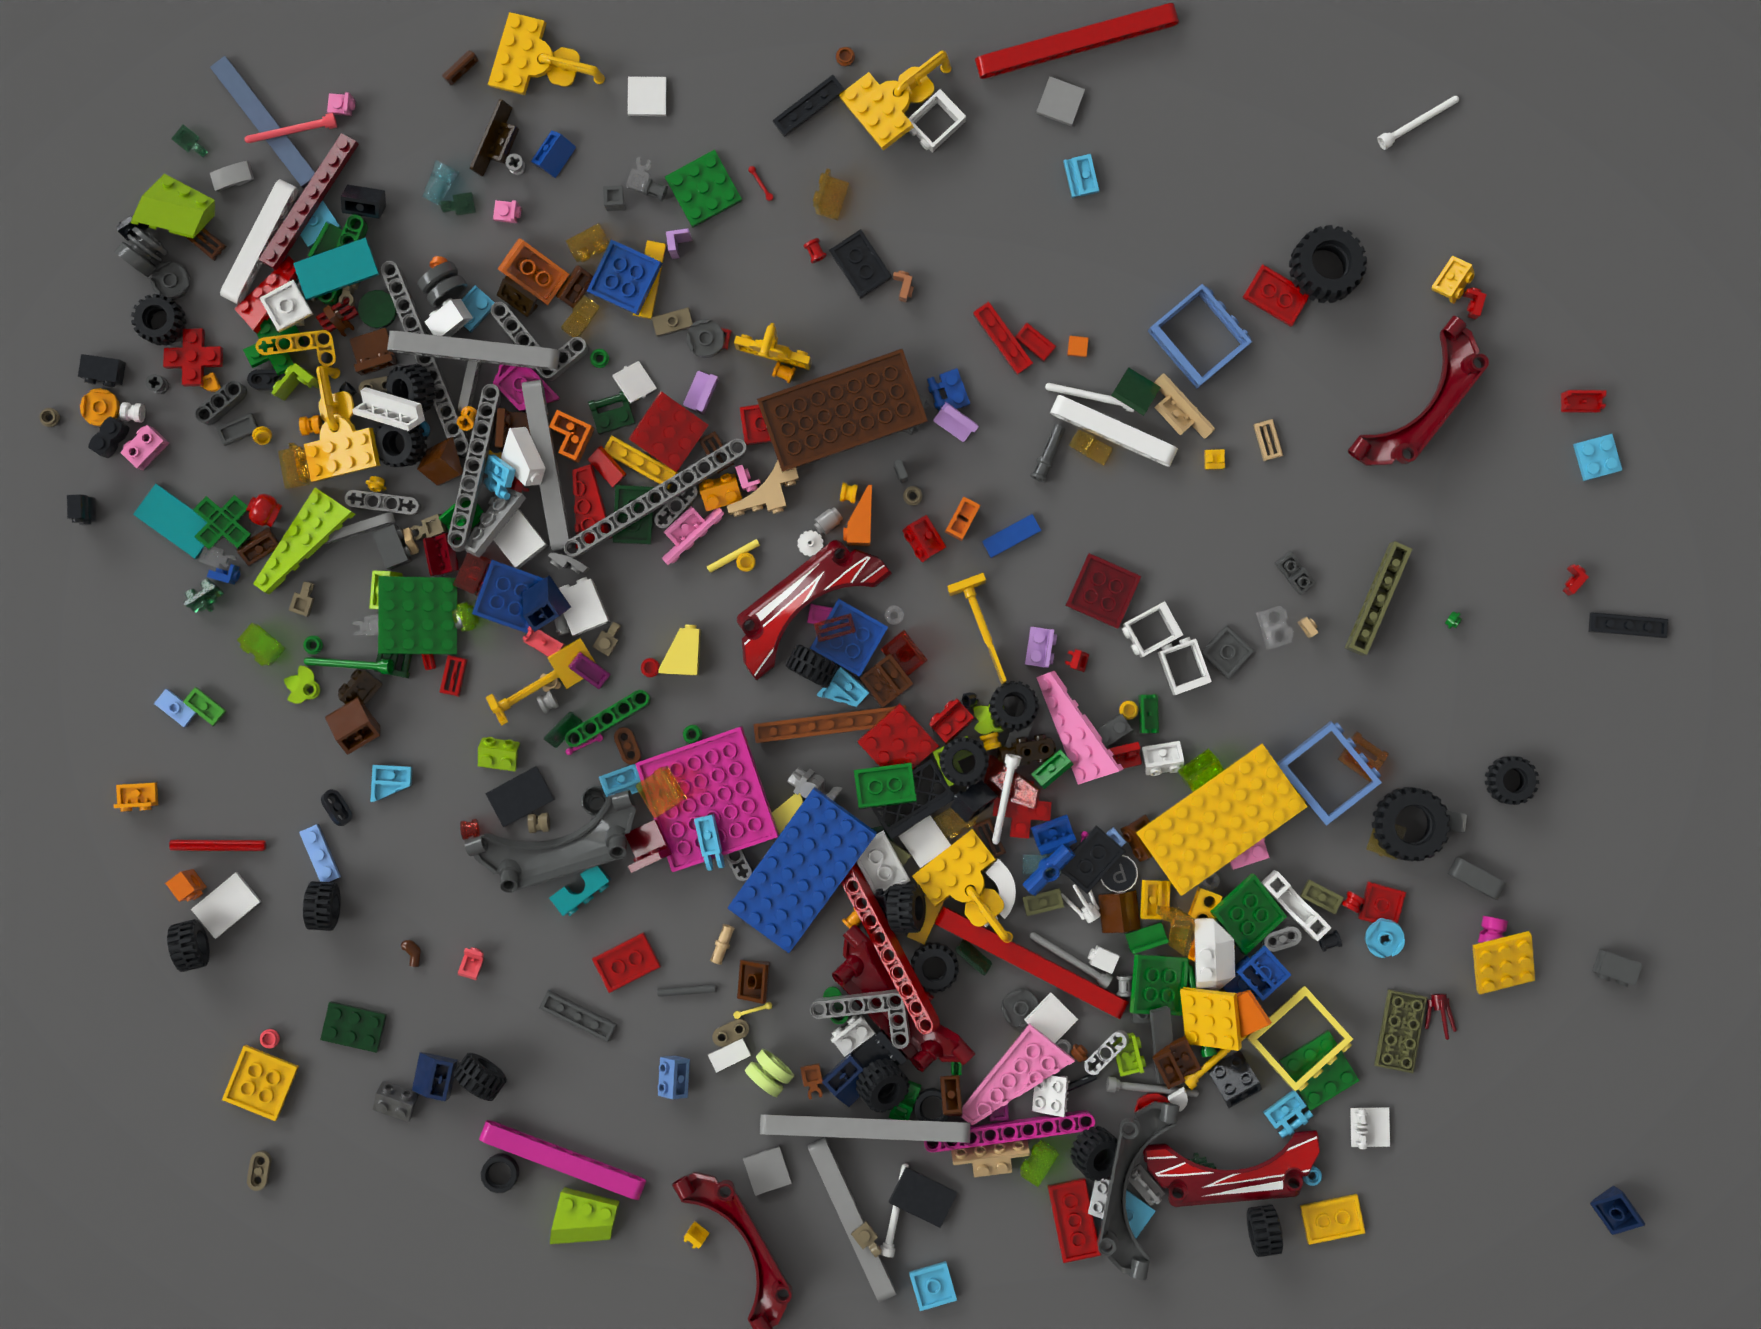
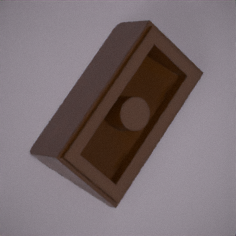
[442,50,478,86]
[556,266,593,309]
[237,527,279,566]
[940,1075,963,1116]

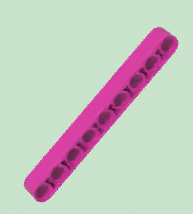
[924,1110,1095,1152]
[479,1120,646,1200]

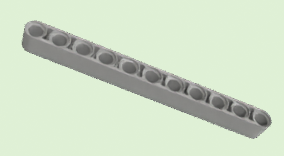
[381,261,470,457]
[564,439,746,558]
[760,1115,971,1143]

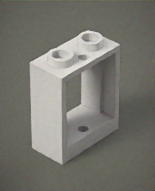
[908,89,966,153]
[1122,601,1183,658]
[1157,637,1212,695]

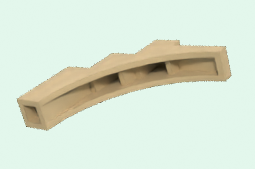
[727,460,799,517]

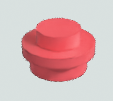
[260,1029,280,1049]

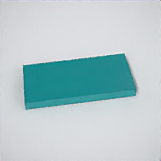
[293,237,380,301]
[133,483,207,559]

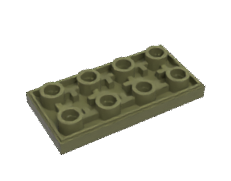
[1374,989,1427,1073]

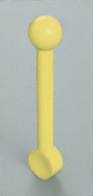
[733,1002,772,1019]

